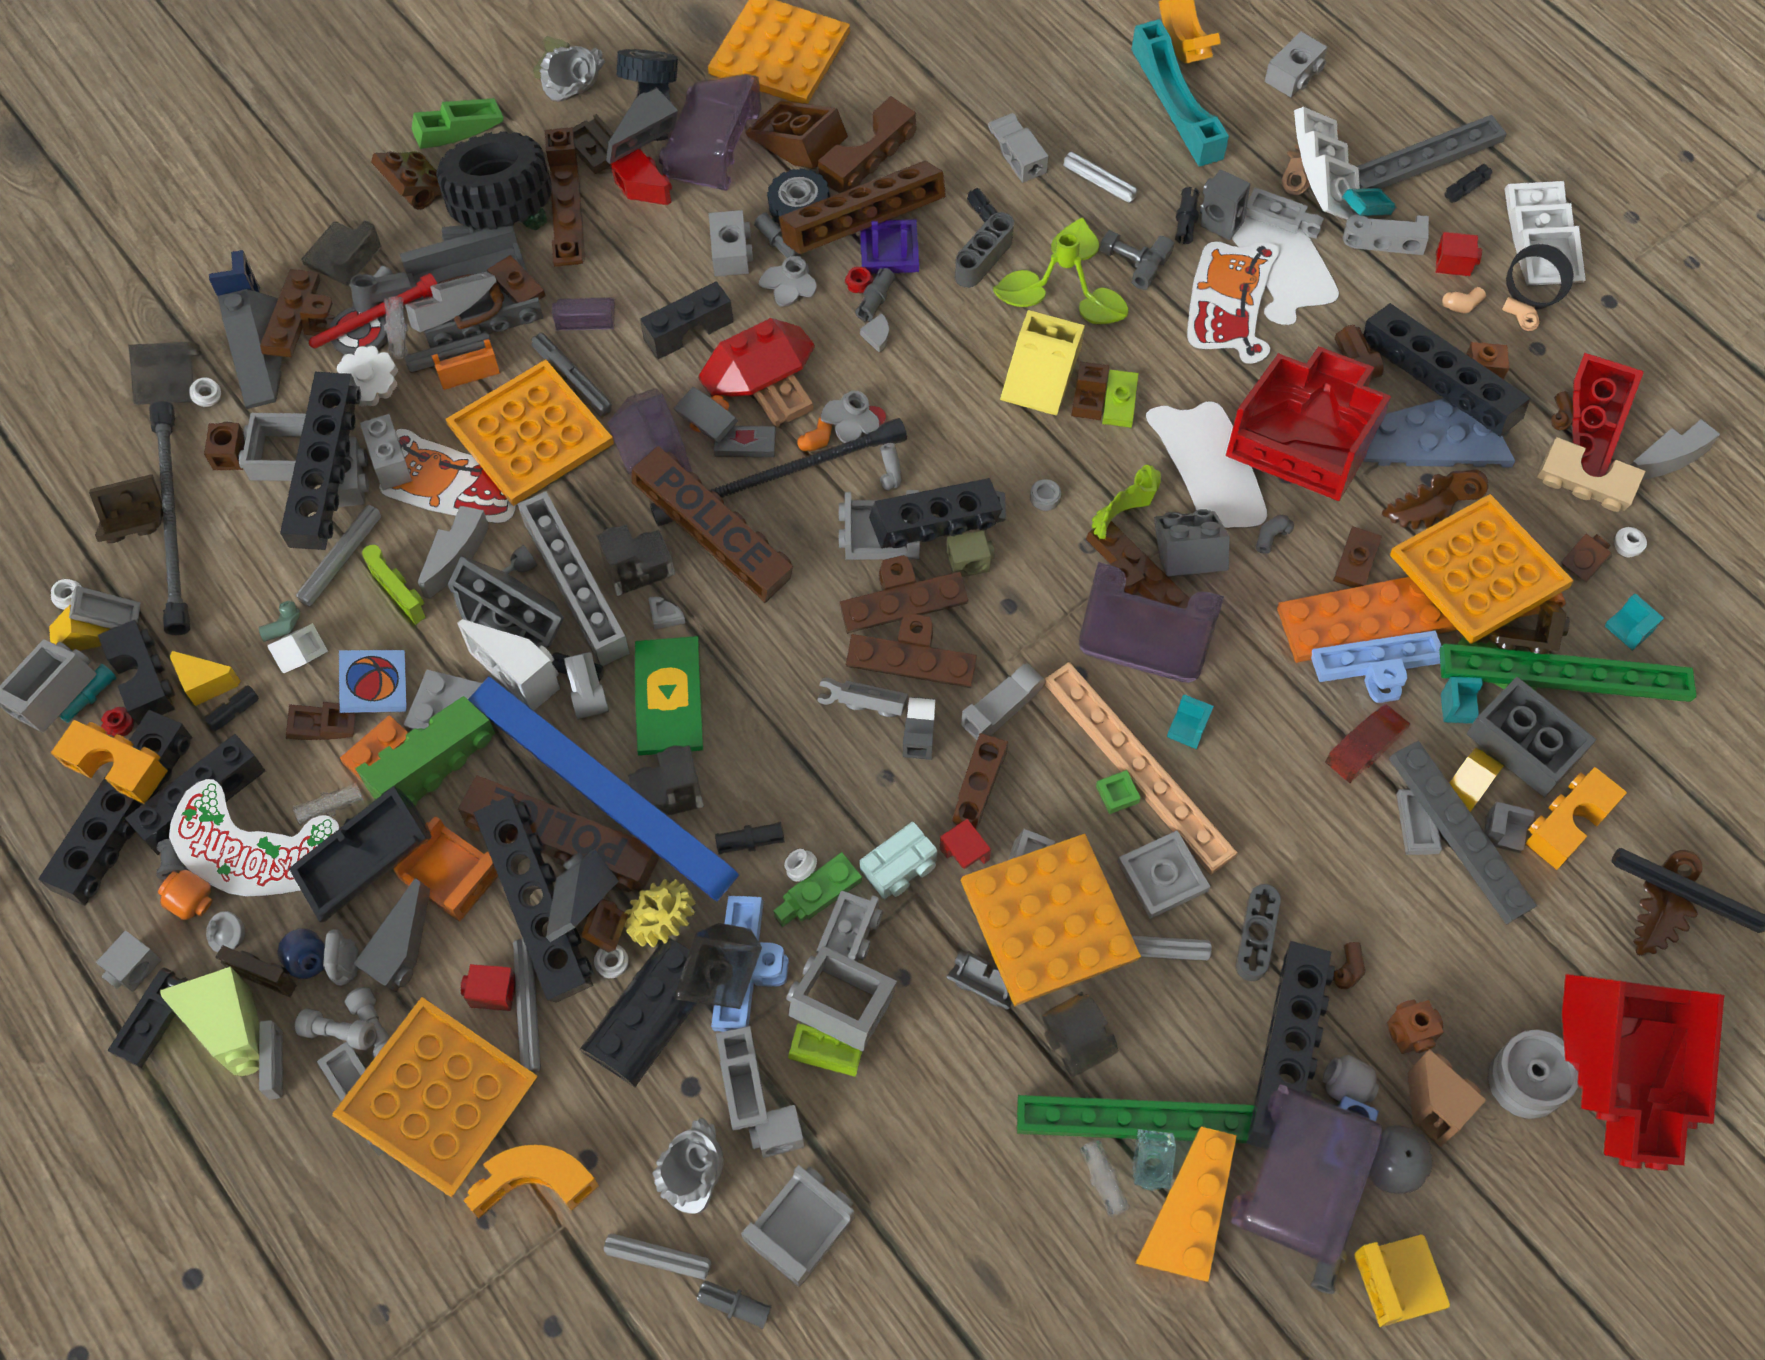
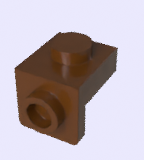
[1561,534,1612,583]

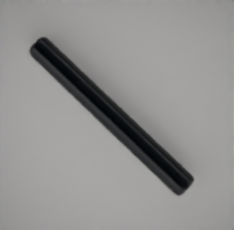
[1611,848,1765,933]

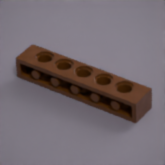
[779,161,946,254]

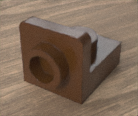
[581,899,628,953]

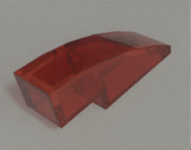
[1325,704,1411,784]

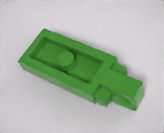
[773,852,862,927]

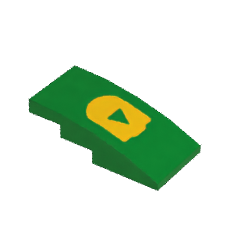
[635,636,704,756]

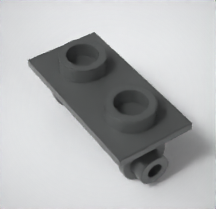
[946,951,1012,1010]

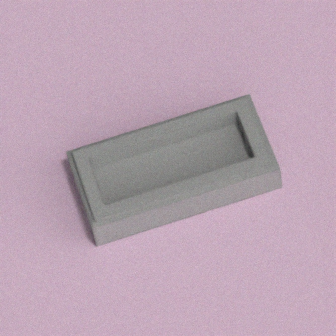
[69,586,140,629]
[1396,789,1442,855]
[259,1020,283,1100]

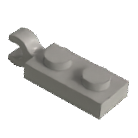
[1245,188,1324,238]
[817,677,908,717]

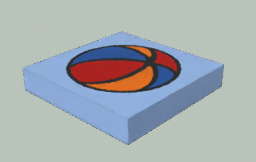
[339,650,406,713]

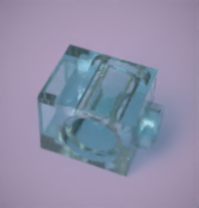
[1132,1129,1176,1190]

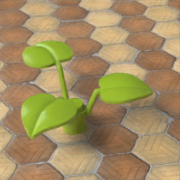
[993,217,1128,324]

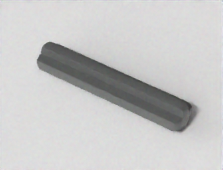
[405,332,492,372]

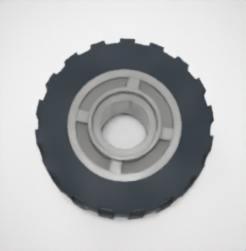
[767,168,830,227]

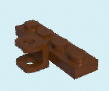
[260,269,335,357]
[1086,521,1194,623]
[839,555,969,634]
[846,613,977,688]

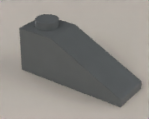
[606,88,678,164]
[546,849,619,942]
[353,878,430,992]

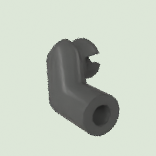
[1256,515,1294,554]

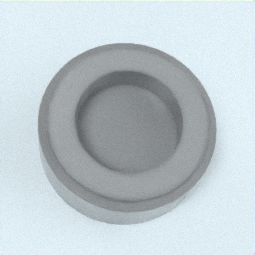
[1030,479,1061,511]

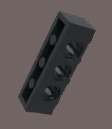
[869,478,1003,549]
[125,734,266,855]

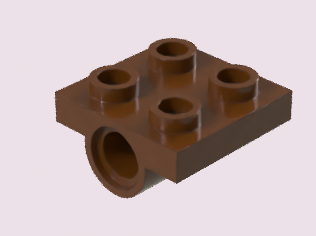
[371,151,442,210]

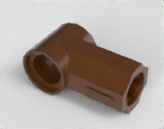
[1335,324,1384,379]

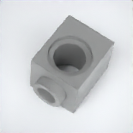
[96,930,161,992]
[749,1105,805,1158]

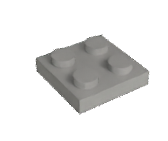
[1118,830,1210,919]

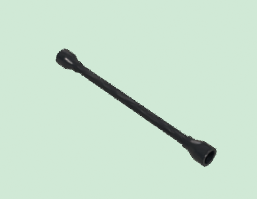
[650,418,907,527]

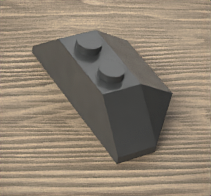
[448,556,564,648]

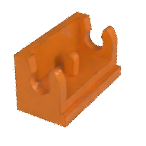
[432,339,500,390]

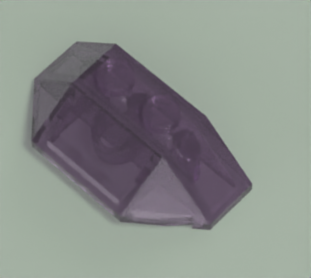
[608,388,692,475]

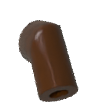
[1551,391,1573,431]
[1333,942,1365,989]

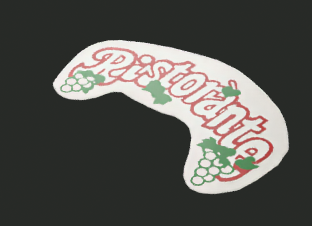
[169,779,339,896]

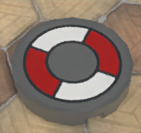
[330,307,390,356]

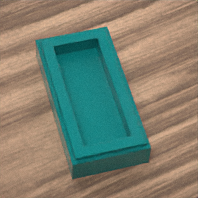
[1342,188,1397,216]

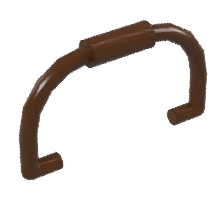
[438,274,504,329]

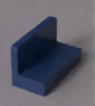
[209,250,260,297]

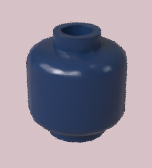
[277,928,325,979]

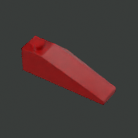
[1572,352,1644,477]

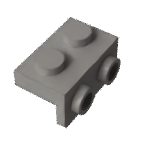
[816,890,883,962]

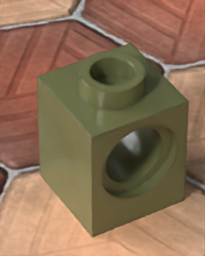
[946,530,995,577]

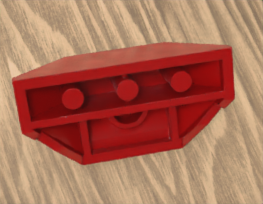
[698,318,815,396]

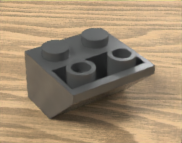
[1154,509,1230,576]

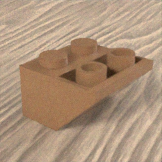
[1407,1049,1486,1147]

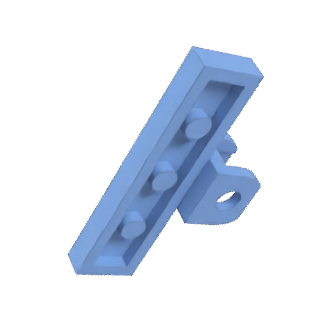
[1311,630,1441,703]
[711,896,789,1032]

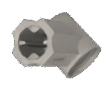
[564,652,609,720]

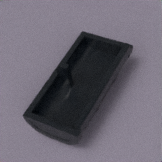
[289,786,432,922]
[580,938,718,1088]

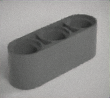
[955,212,1014,288]

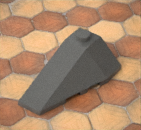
[218,289,282,409]

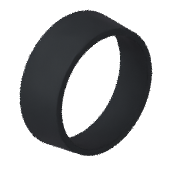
[1506,244,1574,309]

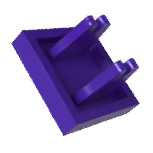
[860,220,919,274]

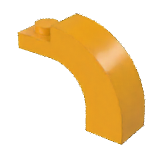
[1159,0,1221,63]
[463,1145,599,1218]

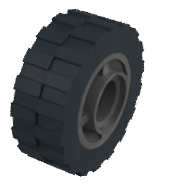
[616,49,678,83]

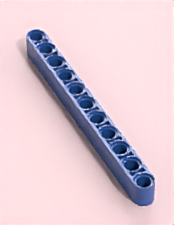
[468,676,739,902]

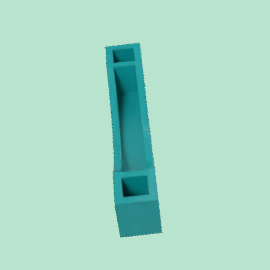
[1131,19,1229,167]

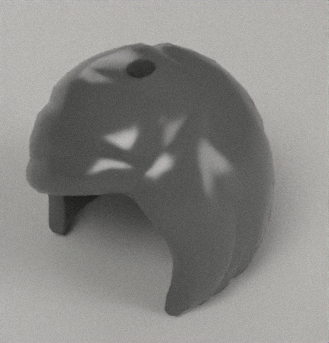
[1362,1125,1433,1194]

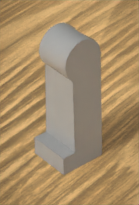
[1343,215,1429,255]
[961,663,1045,740]

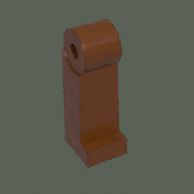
[952,733,1008,830]

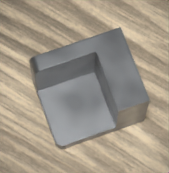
[1484,801,1535,853]

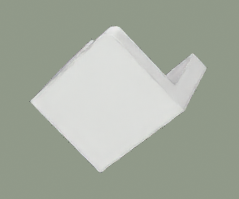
[268,623,328,673]

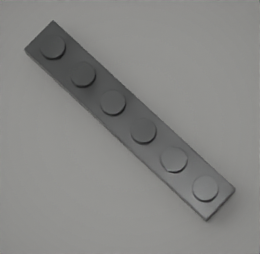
[1356,115,1507,189]
[1389,740,1537,925]

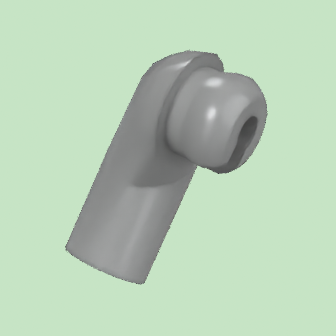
[880,443,902,490]

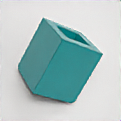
[1605,594,1664,651]
[1441,677,1483,724]
[1167,695,1214,749]

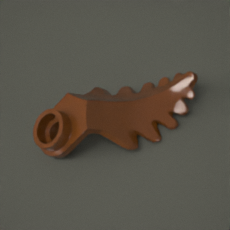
[1382,470,1489,529]
[1633,850,1703,956]

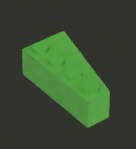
[355,696,495,806]

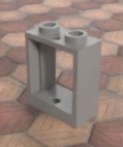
[239,413,330,481]
[0,639,97,733]
[787,946,897,1052]

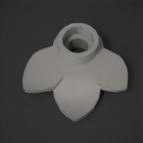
[759,256,816,307]
[821,391,879,443]

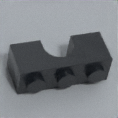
[640,281,734,360]
[98,619,176,725]

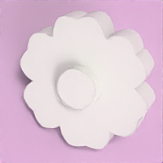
[337,346,398,406]

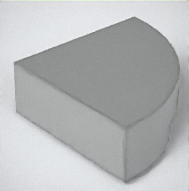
[860,313,889,353]
[648,597,685,629]

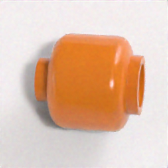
[158,870,213,920]

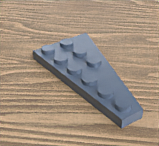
[1363,398,1515,467]

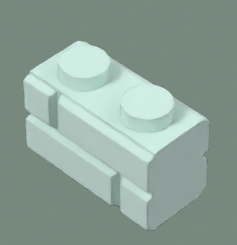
[860,822,937,899]

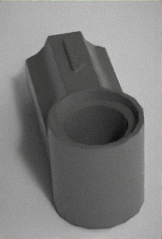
[350,272,411,313]

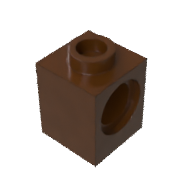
[204,422,245,470]

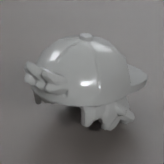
[540,46,605,102]
[653,1118,724,1213]

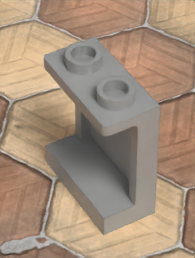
[839,490,920,560]
[741,1165,855,1287]

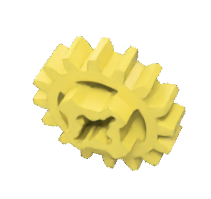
[624,879,696,947]

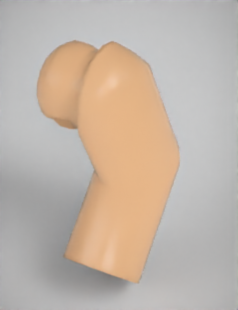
[1502,297,1539,331]

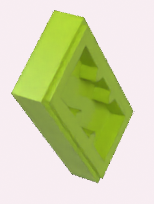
[1102,369,1139,428]
[788,1023,862,1077]

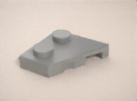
[404,670,482,731]

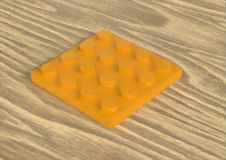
[708,0,850,104]
[446,359,614,506]
[1390,494,1574,644]
[960,834,1141,1006]
[332,997,538,1198]

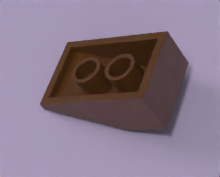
[745,101,848,169]

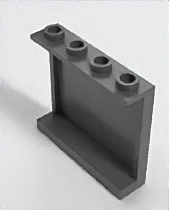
[400,226,543,348]

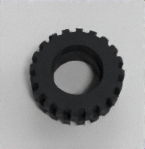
[436,131,552,230]

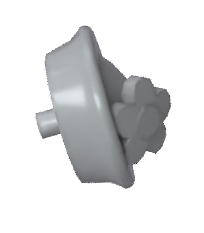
[206,911,245,952]

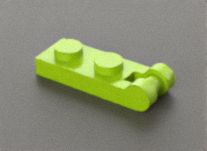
[362,545,426,625]

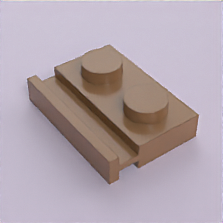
[753,374,814,428]

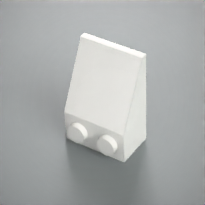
[457,619,560,711]

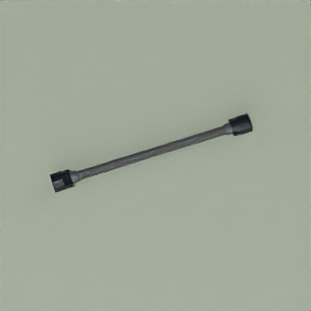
[149,401,190,636]

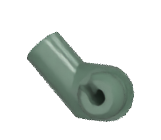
[258,601,300,642]

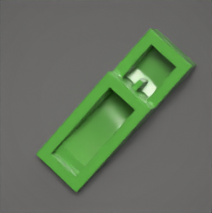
[411,98,504,149]

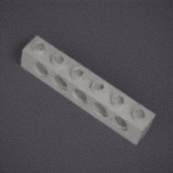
[518,491,630,666]

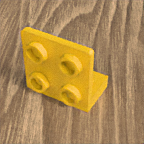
[1354,1235,1450,1327]

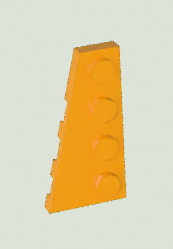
[1135,1127,1237,1282]

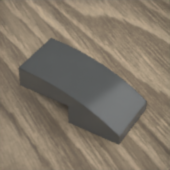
[673,387,738,443]

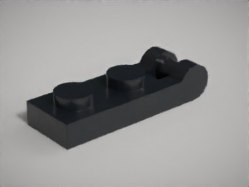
[107,967,190,1069]

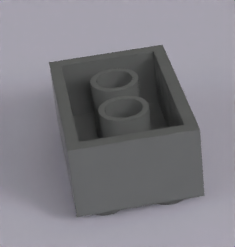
[1467,677,1597,798]

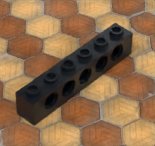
[1363,303,1530,437]
[280,371,361,550]
[38,710,193,906]
[473,795,594,1003]
[1246,941,1335,1156]

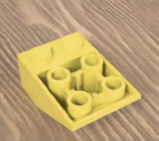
[1000,310,1085,416]

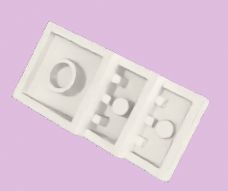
[1294,107,1360,220]
[1504,181,1586,286]

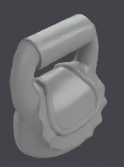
[323,929,359,986]

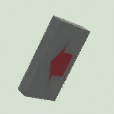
[714,426,776,457]

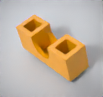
[51,720,167,804]
[1525,767,1628,870]

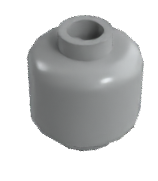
[1323,1055,1379,1108]

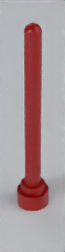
[308,273,437,349]

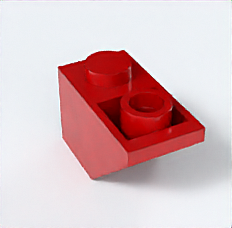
[611,148,672,205]

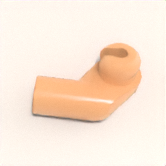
[1442,287,1486,314]

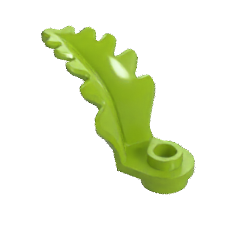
[1092,465,1161,539]

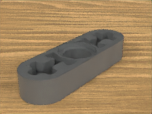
[1236,884,1281,981]

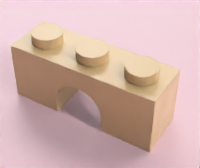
[1537,437,1645,512]

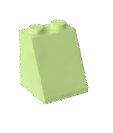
[160,967,259,1076]

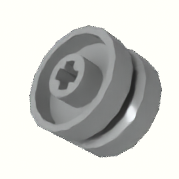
[1488,1029,1579,1119]

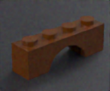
[818,96,917,193]

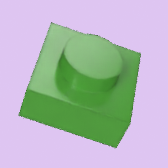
[1096,770,1141,814]

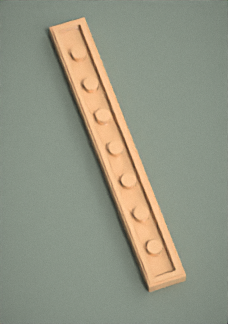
[1044,662,1238,875]

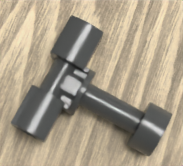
[1100,230,1174,290]

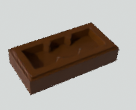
[487,255,546,304]
[1333,526,1382,588]

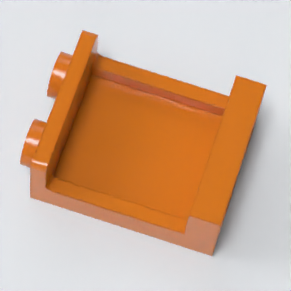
[393,816,498,922]

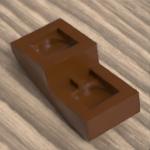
[1071,361,1109,420]
[286,702,356,740]

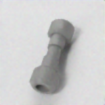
[345,987,390,1059]
[295,1008,377,1050]

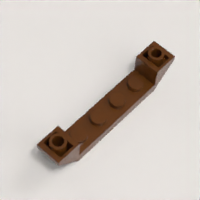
[545,127,585,267]

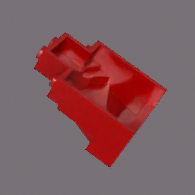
[1225,346,1391,501]
[1562,974,1724,1171]

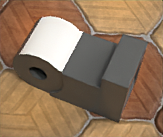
[903,697,935,760]

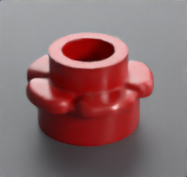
[845,266,873,294]
[101,707,134,737]

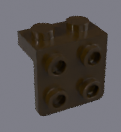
[89,474,163,543]
[1488,600,1570,654]

